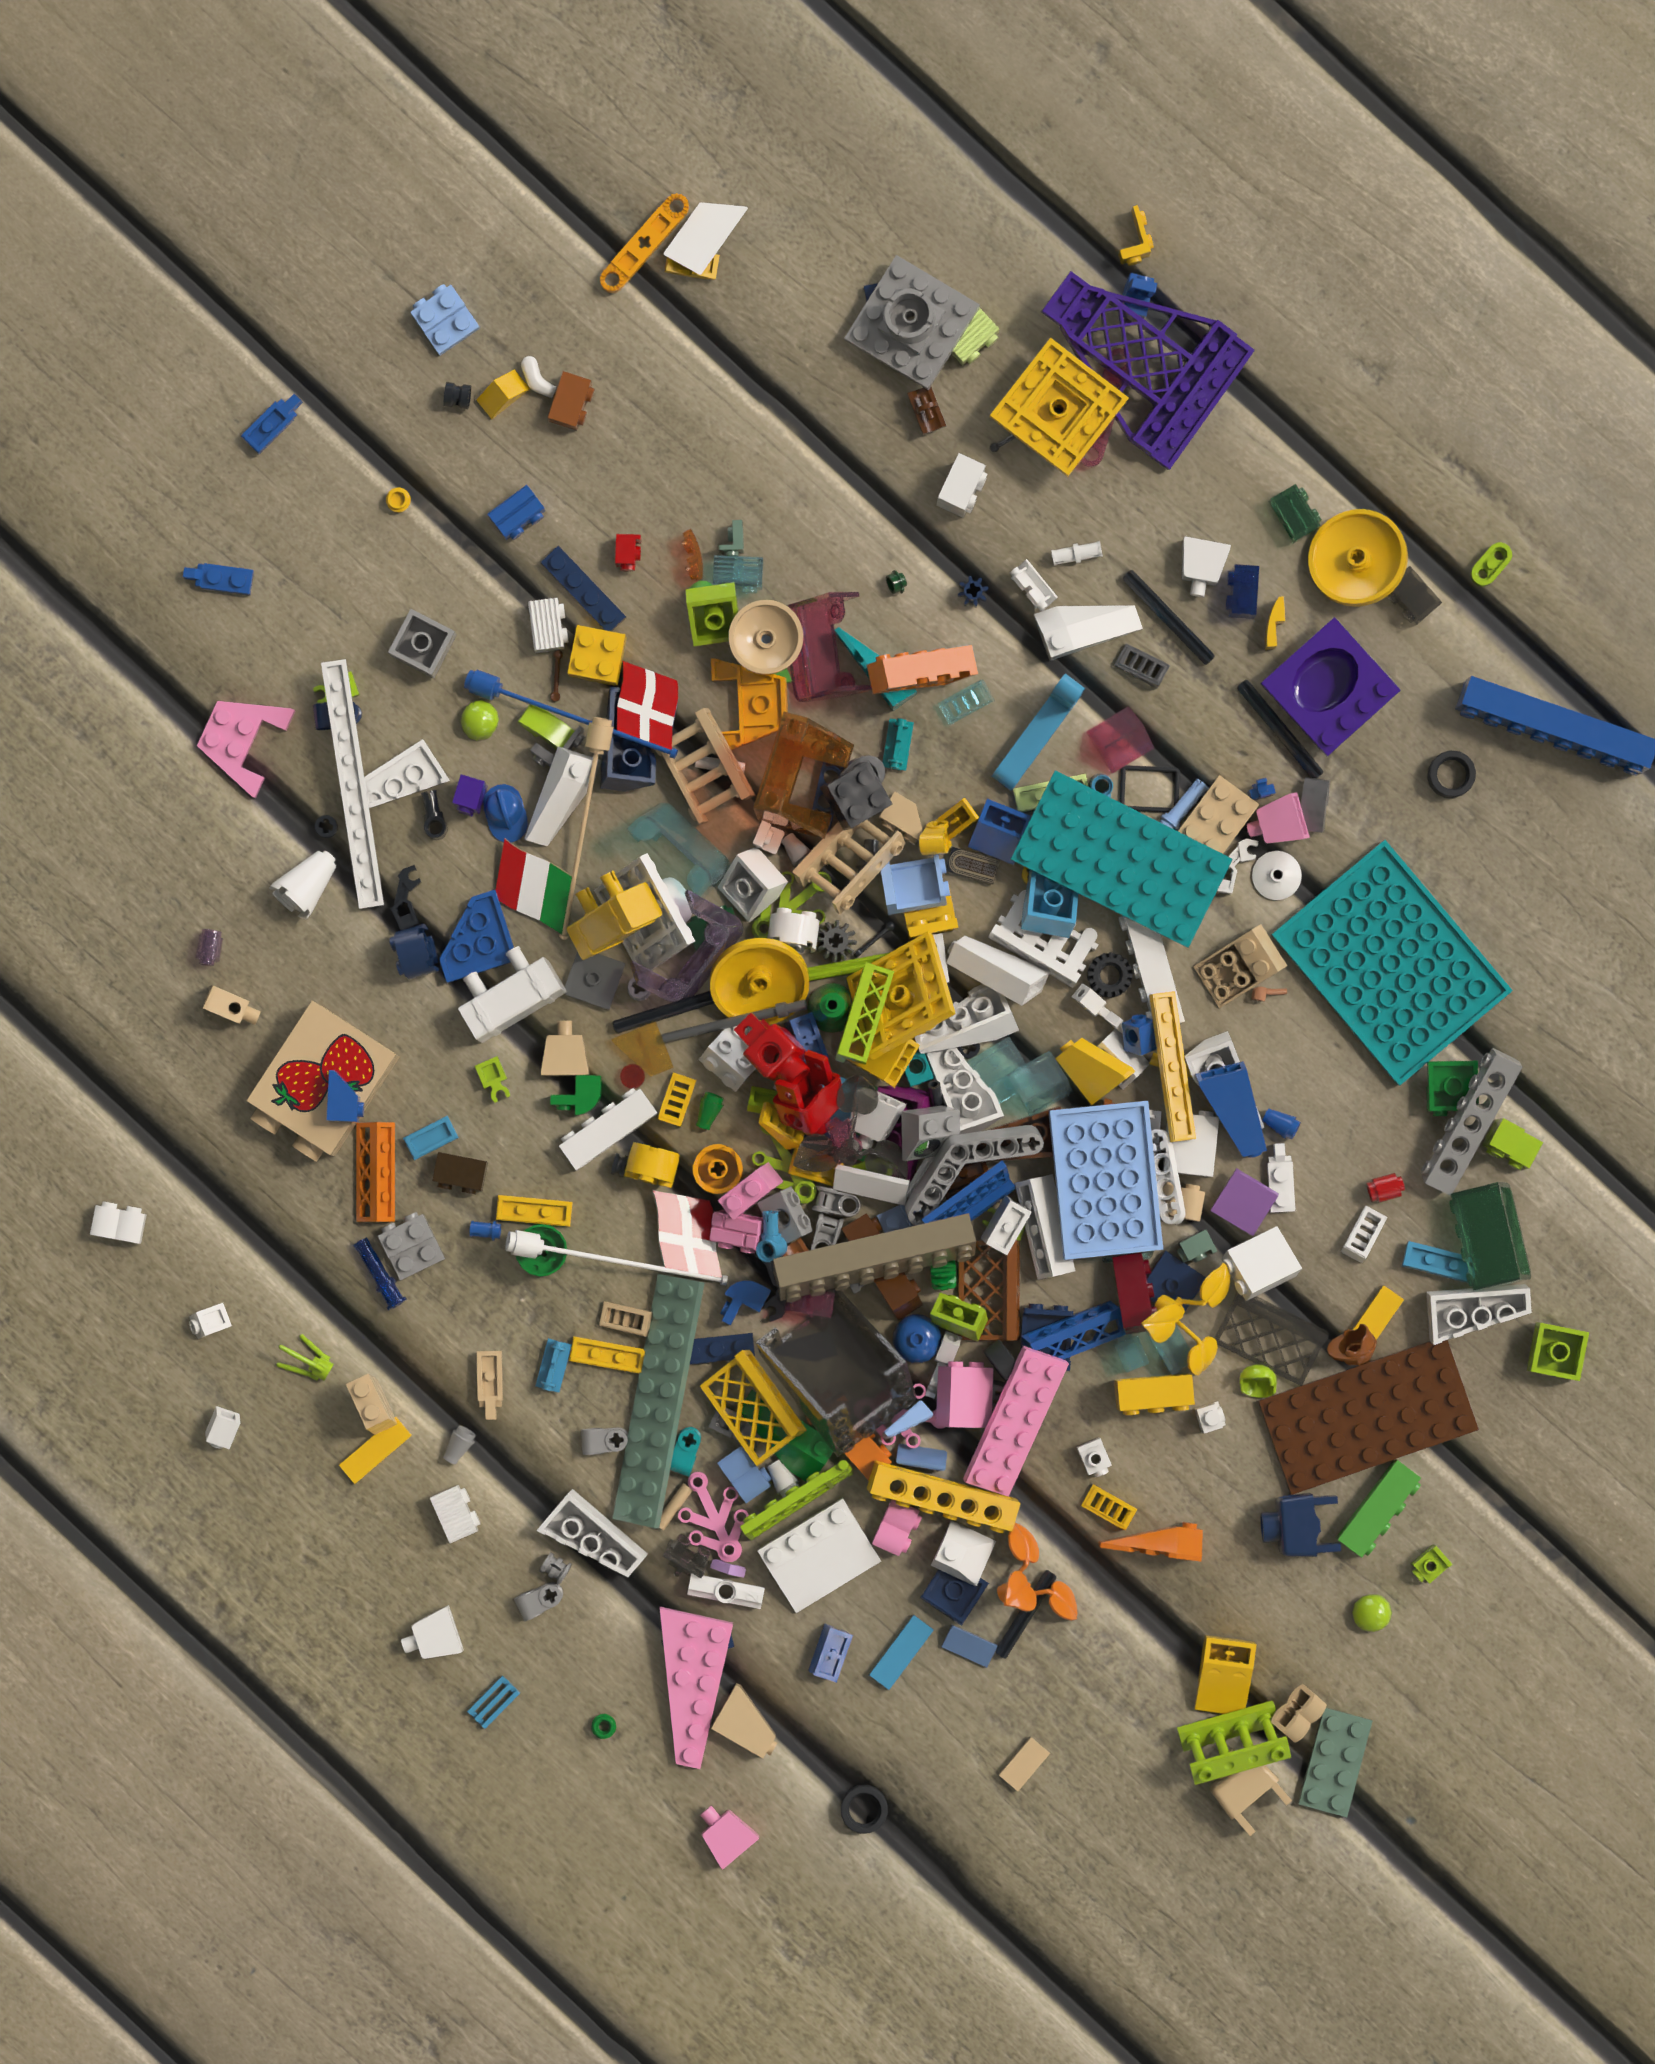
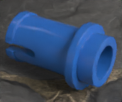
[470,1221,501,1241]

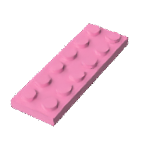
[963,1346,1069,1497]

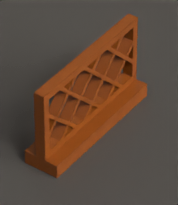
[959,1241,1020,1341]

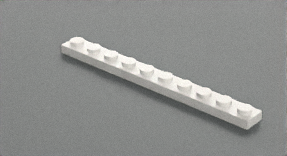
[321,659,384,909]

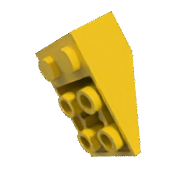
[1195,1635,1257,1714]

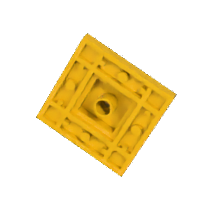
[990,338,1129,477]
[846,931,956,1060]

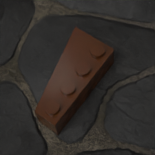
[842,1213,923,1321]

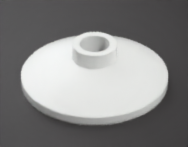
[1252,851,1301,900]

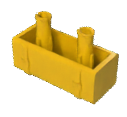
[567,871,662,960]

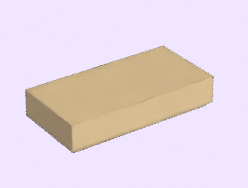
[999,1737,1050,1791]

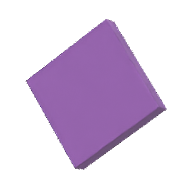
[1210,1168,1279,1236]

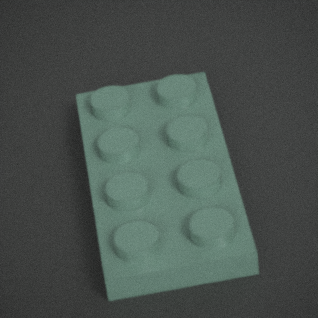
[1298,1707,1373,1817]

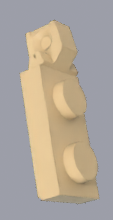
[477,1351,503,1420]

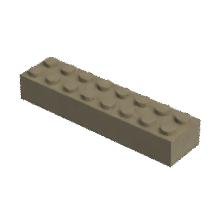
[773,1213,976,1302]

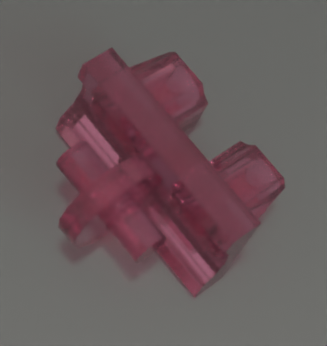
[825,1117,862,1165]

